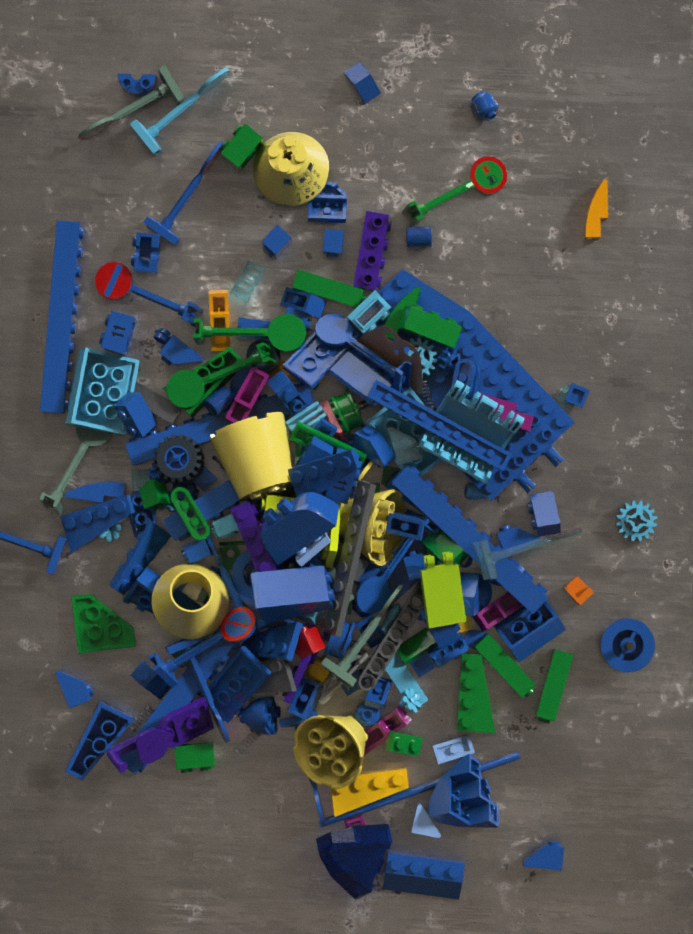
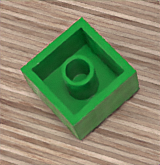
[221,124,264,173]

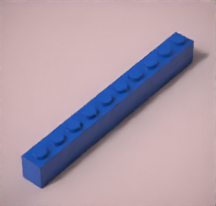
[40,220,85,414]
[125,382,314,466]
[391,465,549,614]
[119,606,241,775]

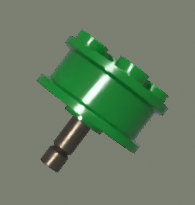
[328,388,371,435]

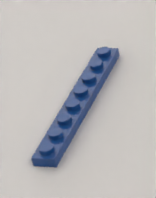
[366,379,512,471]

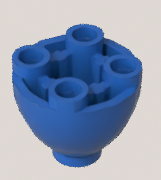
[239,696,281,735]

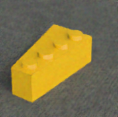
[331,767,409,817]

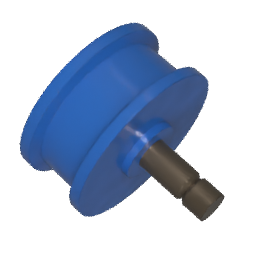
[323,622,370,662]

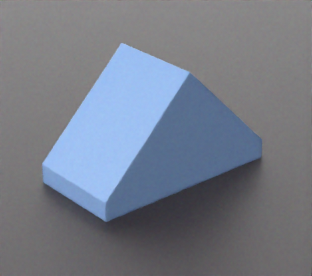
[411,802,441,838]

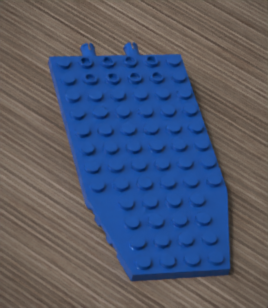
[352,269,575,501]

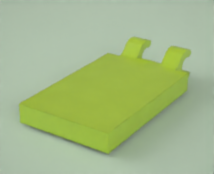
[419,551,466,628]

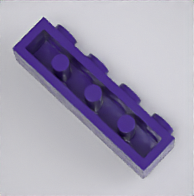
[353,211,392,292]
[230,501,282,572]

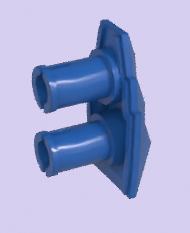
[129,490,157,537]

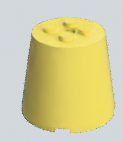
[209,412,293,501]

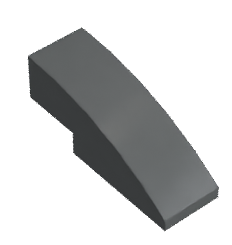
[134,382,183,424]

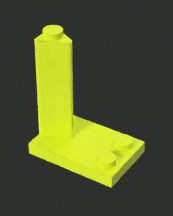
[261,494,341,568]

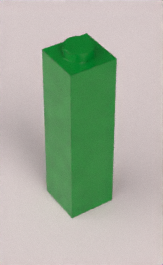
[292,269,366,309]
[474,633,536,698]
[535,649,573,724]

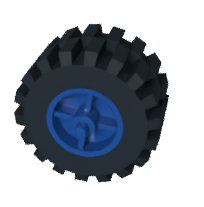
[153,434,205,485]

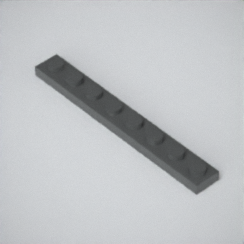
[323,480,376,637]

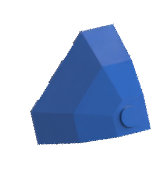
[428,754,499,828]

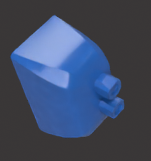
[260,492,339,565]

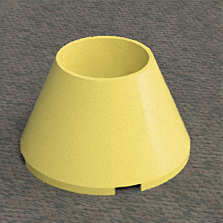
[152,563,229,640]

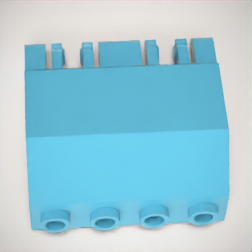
[419,380,525,484]

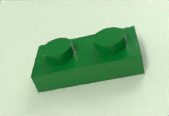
[385,731,423,756]

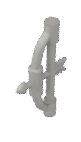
[318,652,371,705]

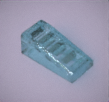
[230,260,265,303]

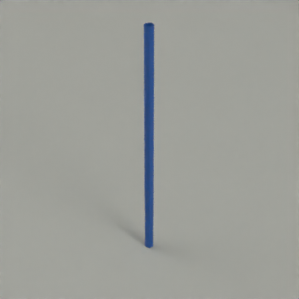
[318,752,521,828]

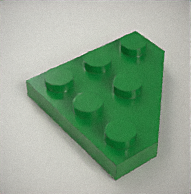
[71,594,136,654]

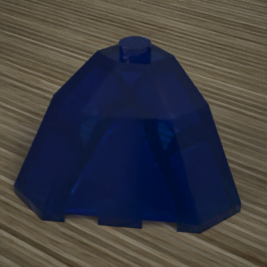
[316,824,392,900]

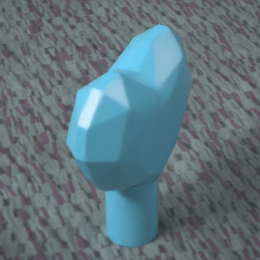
[380,603,401,633]

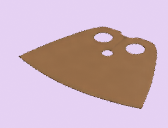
[357,326,423,395]

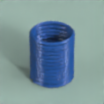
[406,226,432,247]
[204,386,235,416]

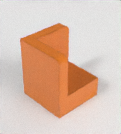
[563,576,594,606]

